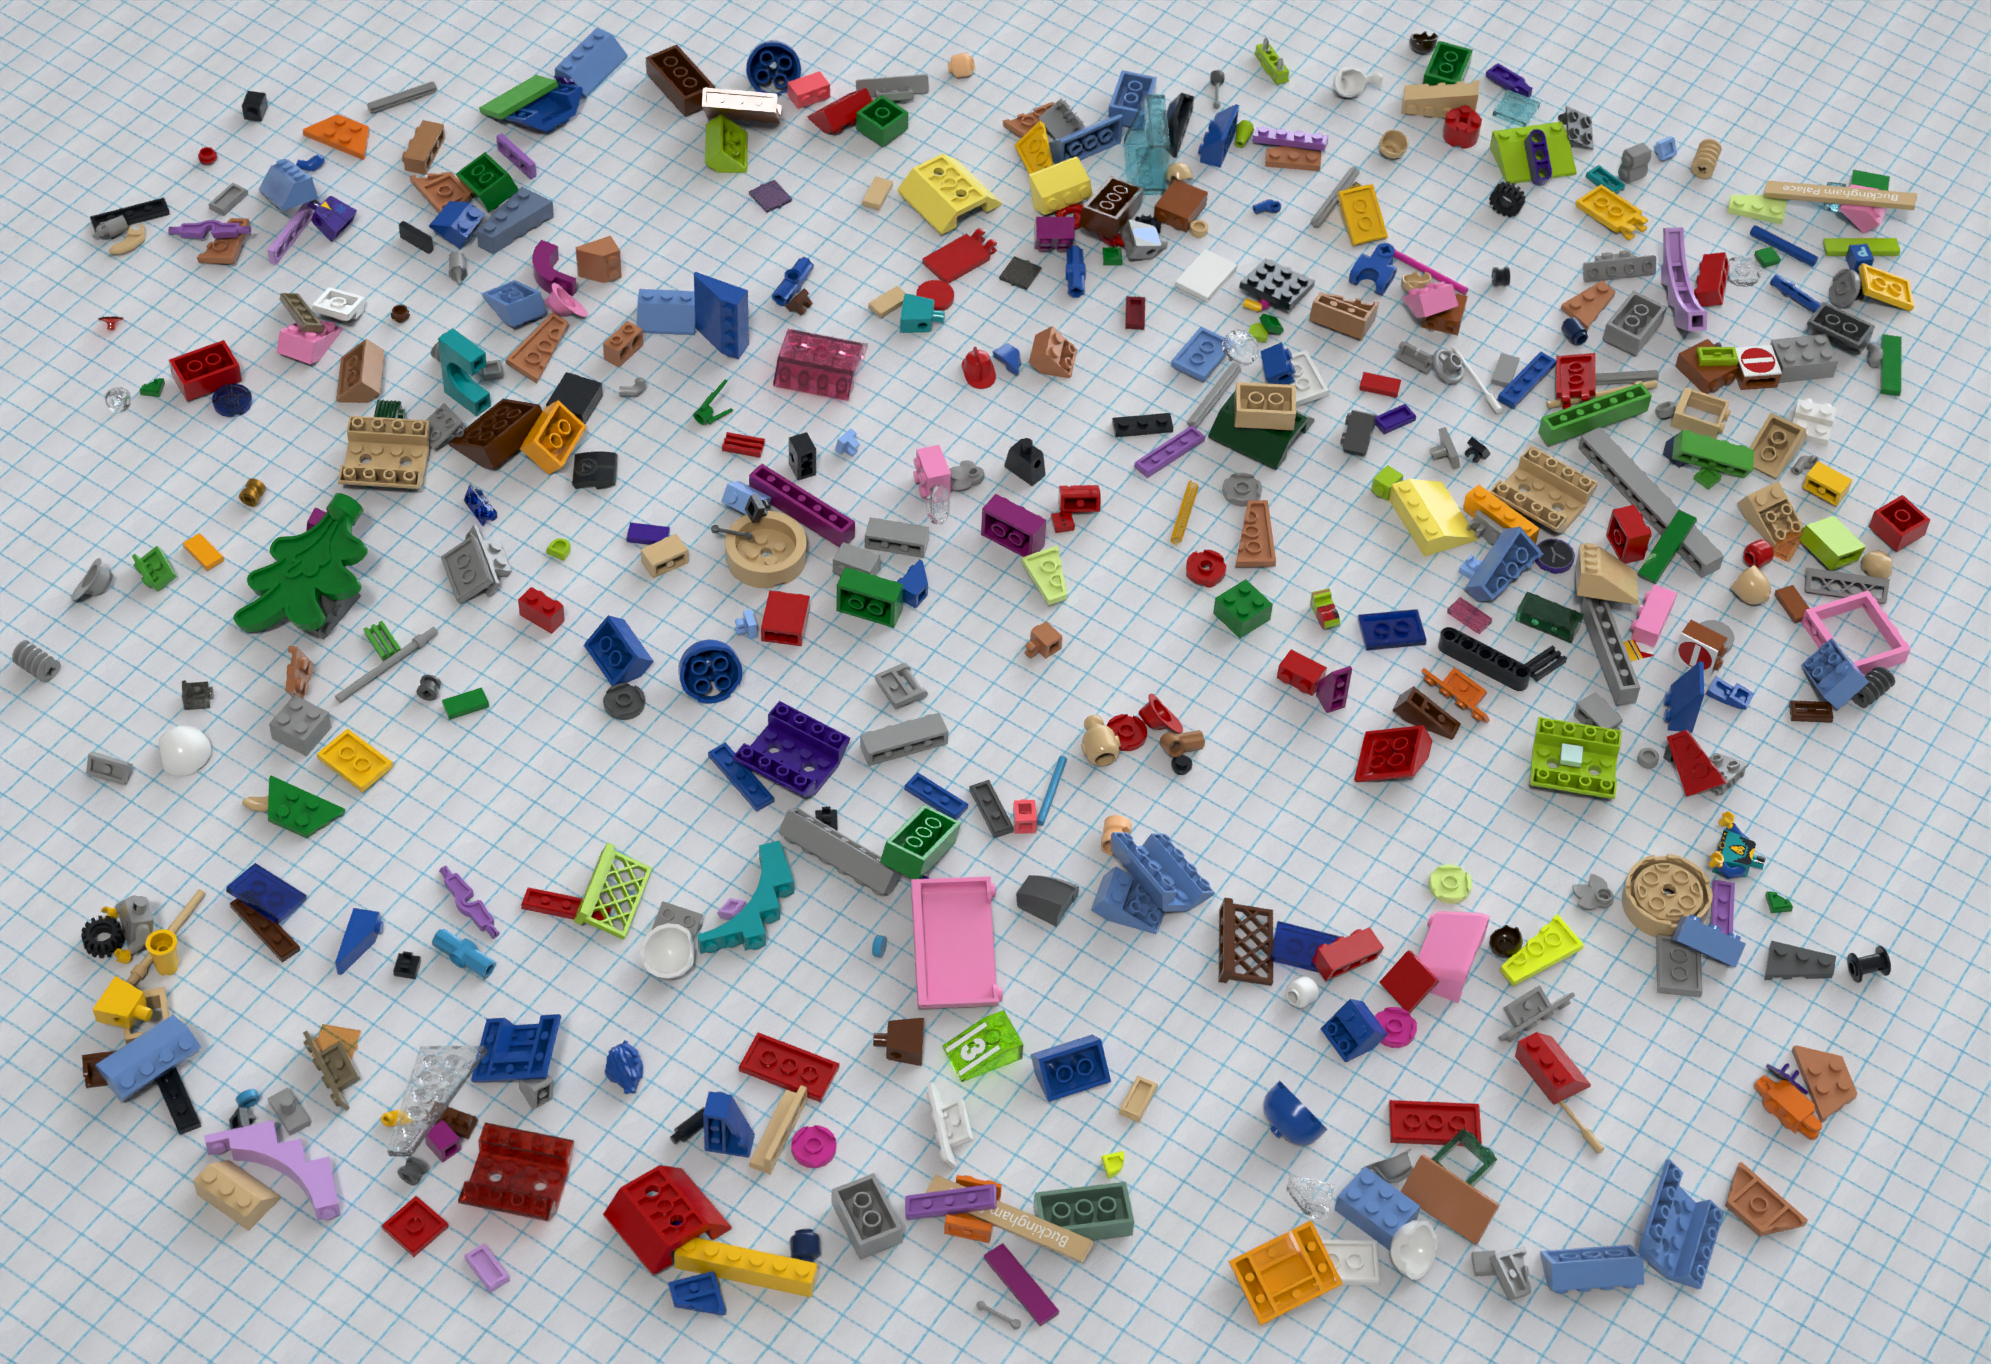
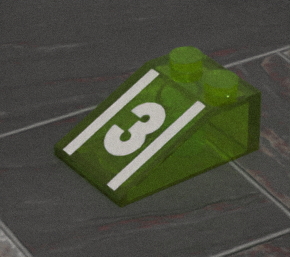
[942,1010,1024,1082]

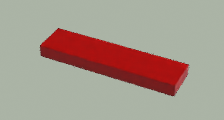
[521,887,612,924]

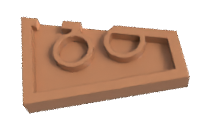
[1003,102,1055,138]
[1265,146,1321,171]
[197,218,250,264]
[1561,280,1616,331]

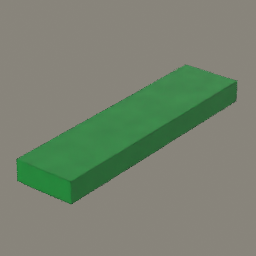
[1880,334,1901,396]
[1638,510,1697,584]

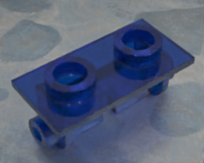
[464,485,497,526]

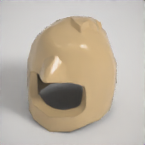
[1730,565,1771,605]

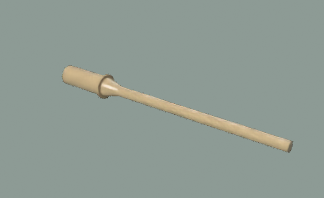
[1559,1100,1605,1154]

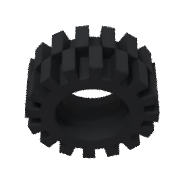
[1489,181,1526,217]
[81,915,124,958]

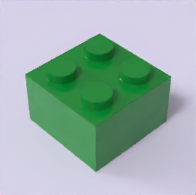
[856,95,909,147]
[1213,579,1273,638]

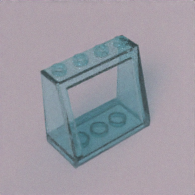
[1123,94,1170,195]

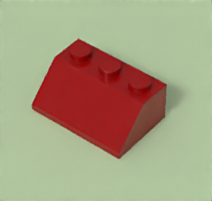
[807,88,873,134]
[1515,1032,1591,1105]

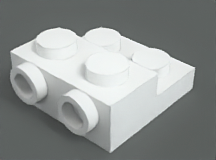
[312,288,365,321]
[1792,398,1837,445]

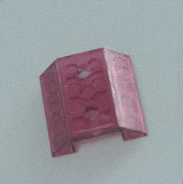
[773,329,868,401]

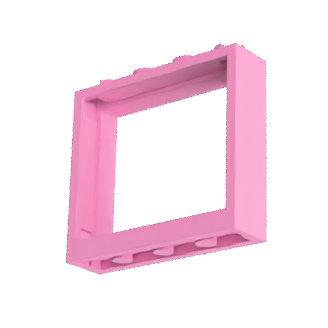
[1801,590,1910,675]

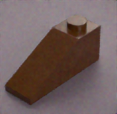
[1393,686,1461,740]

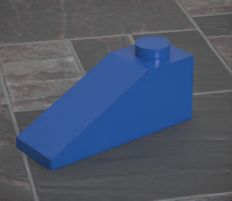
[335,908,383,975]

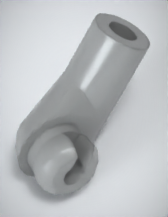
[1792,455,1819,475]

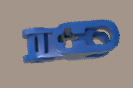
[1349,243,1397,296]

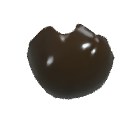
[1409,31,1438,53]
[1489,925,1523,958]

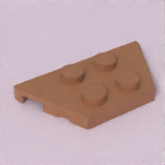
[410,172,471,213]
[285,646,314,699]
[1792,1045,1858,1123]
[1725,1162,1808,1236]

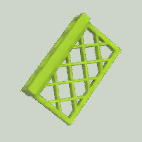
[573,842,652,940]

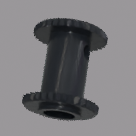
[1847,946,1891,983]

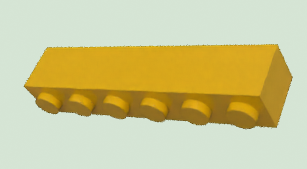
[674,1238,817,1298]

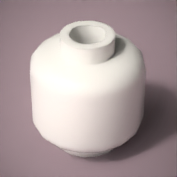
[1286,976,1319,1008]

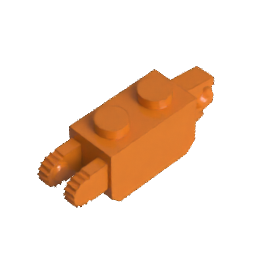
[1754,1075,1822,1140]

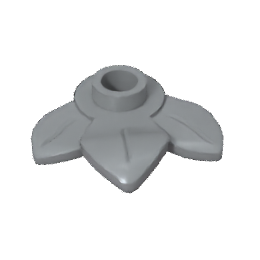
[949,460,984,491]
[1572,874,1614,909]

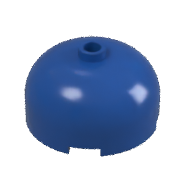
[746,40,801,96]
[678,639,742,704]
[1263,1080,1328,1145]

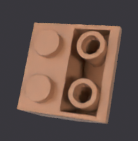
[1029,326,1078,378]

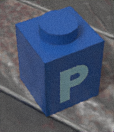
[1845,244,1874,274]

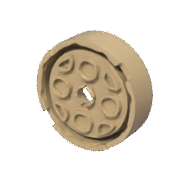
[725,511,807,588]
[1622,854,1713,937]

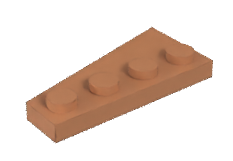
[1235,500,1276,567]

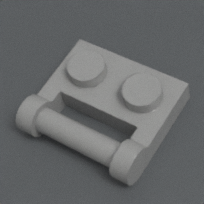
[875,663,928,709]

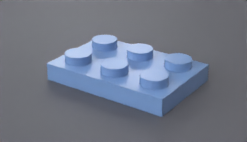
[1171,326,1234,382]

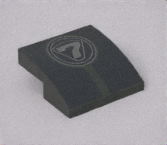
[572,451,618,490]

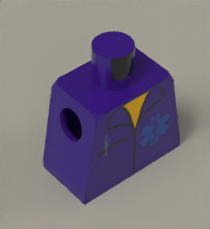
[308,196,357,242]

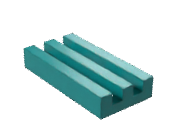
[1585,165,1625,194]

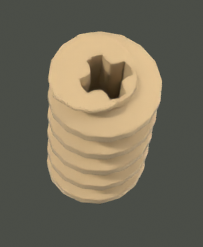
[1691,139,1722,179]

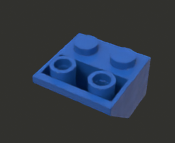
[1320,999,1388,1062]

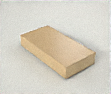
[862,176,893,210]
[868,286,905,318]
[1119,1076,1158,1123]

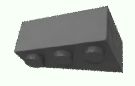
[304,593,361,640]

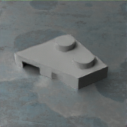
[1489,1247,1531,1300]

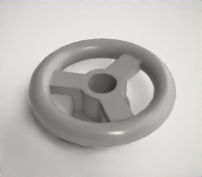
[1433,349,1464,384]

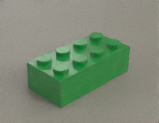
[880,805,961,879]

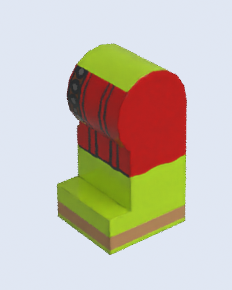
[1310,588,1340,629]

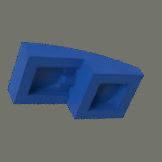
[1705,676,1755,710]

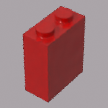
[761,590,810,646]

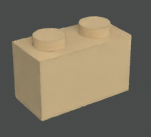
[641,534,689,579]

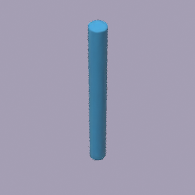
[1037,756,1067,826]

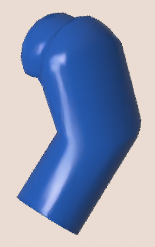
[296,155,324,171]
[1252,199,1281,214]

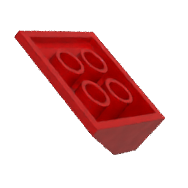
[1354,725,1432,782]

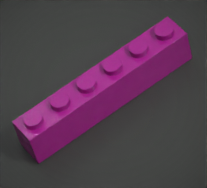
[749,464,855,547]

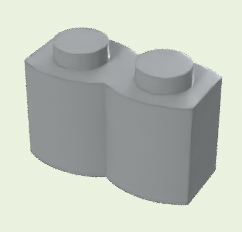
[1618,142,1651,184]

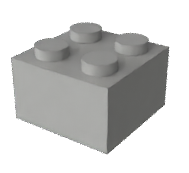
[269,695,332,757]

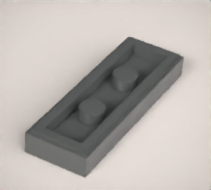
[969,780,1014,838]

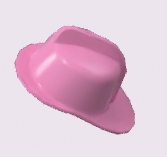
[545,283,587,317]

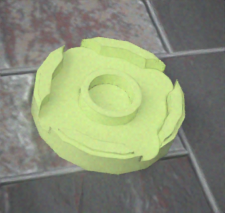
[1428,864,1472,904]

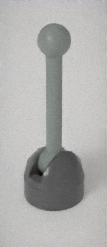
[1210,70,1225,109]

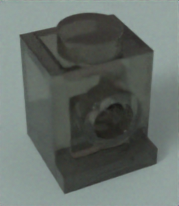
[182,680,214,710]

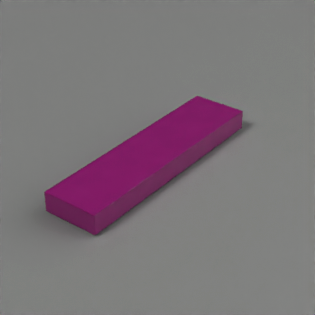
[984,1243,1059,1326]

